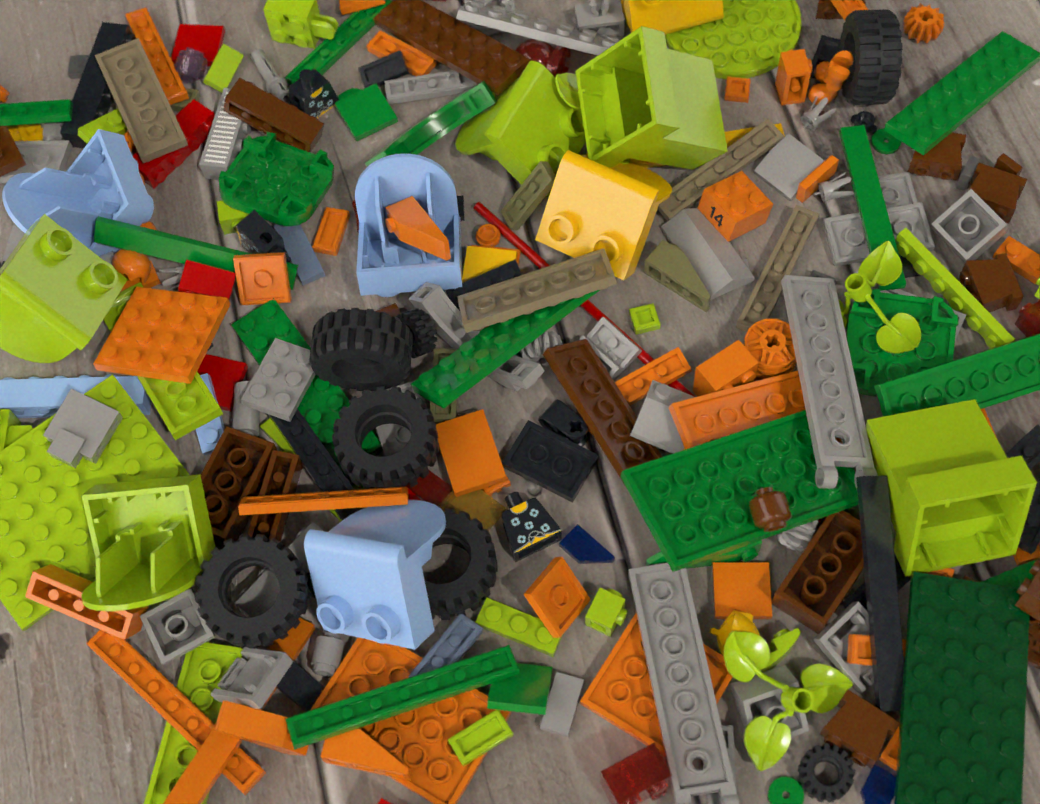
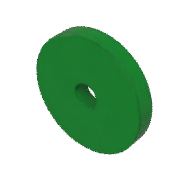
[871,128,901,154]
[768,777,804,804]

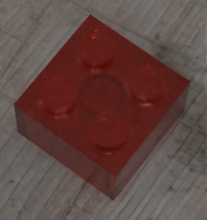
[600,743,672,804]

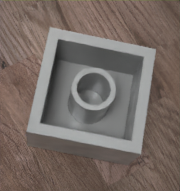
[931,189,1008,263]

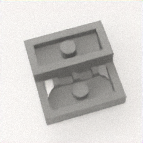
[754,133,825,202]
[578,317,642,381]

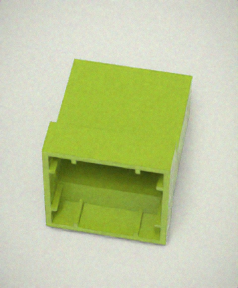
[576,26,728,170]
[866,399,1037,576]

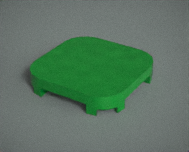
[219,132,334,226]
[846,289,958,397]

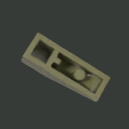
[644,240,711,312]

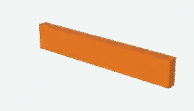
[125,8,189,105]
[238,486,408,516]

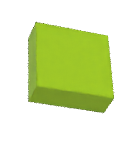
[629,303,661,335]

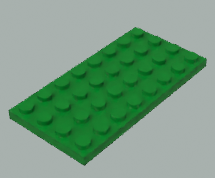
[620,410,859,572]

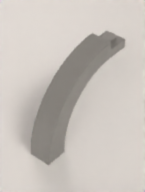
[409,282,544,392]

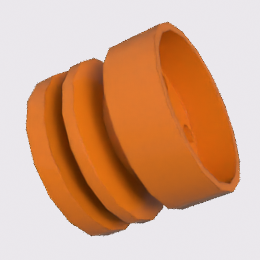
[743,319,796,381]

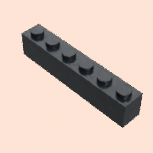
[60,22,135,149]

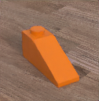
[385,196,451,261]
[214,701,309,756]
[320,728,412,781]

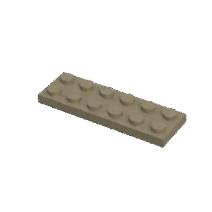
[95,38,188,163]
[457,248,617,333]

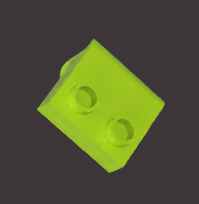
[456,61,586,197]
[0,214,128,363]
[81,474,215,611]

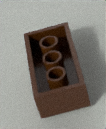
[201,426,278,546]
[772,511,864,634]

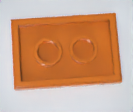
[435,409,507,497]

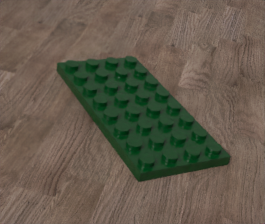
[894,572,1030,804]

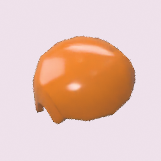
[111,249,151,283]

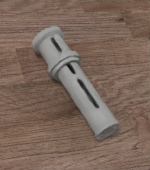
[251,49,290,104]

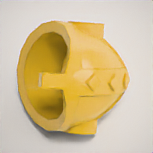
[709,610,760,656]

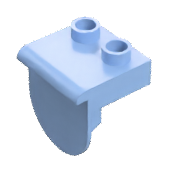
[2,129,154,256]
[355,154,462,297]
[304,500,446,650]

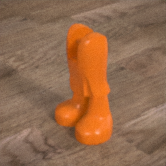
[808,51,853,105]

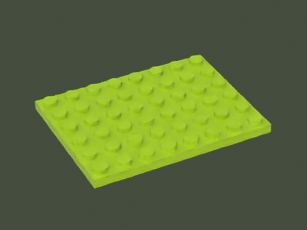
[0,374,190,631]

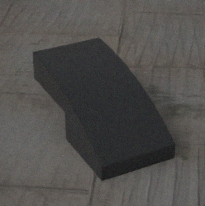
[810,35,841,79]

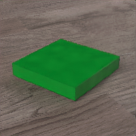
[334,83,398,142]
[487,663,552,715]

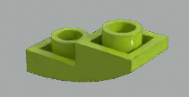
[754,628,801,676]

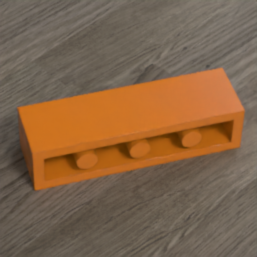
[25,564,148,640]

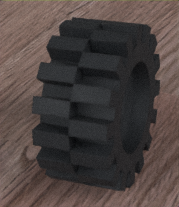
[395,308,437,359]
[797,743,855,803]

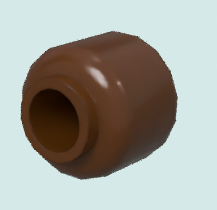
[749,487,791,532]

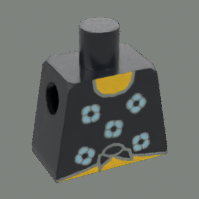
[289,69,339,118]
[236,210,291,263]
[501,492,562,563]

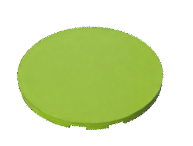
[665,0,801,79]

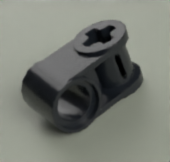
[538,399,588,447]

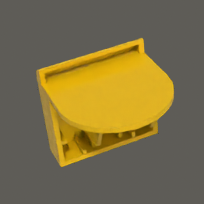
[620,0,724,35]
[535,150,672,281]

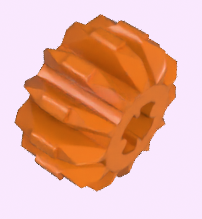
[903,3,944,44]

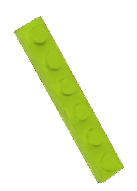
[895,228,1015,348]

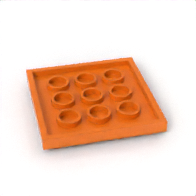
[93,286,230,384]
[580,613,733,757]

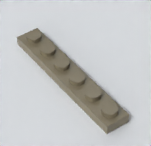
[657,119,784,221]
[736,205,819,332]

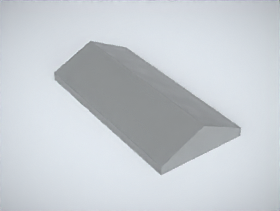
[661,208,755,300]

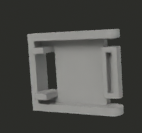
[813,602,874,693]
[211,647,293,709]

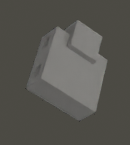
[43,389,123,468]

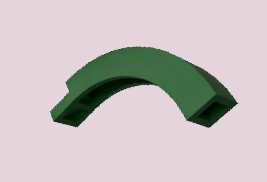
[365,81,497,167]

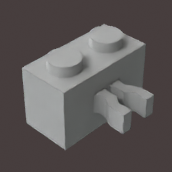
[575,0,625,37]

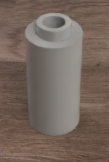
[233,381,260,437]

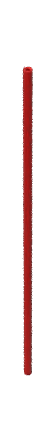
[473,202,827,524]

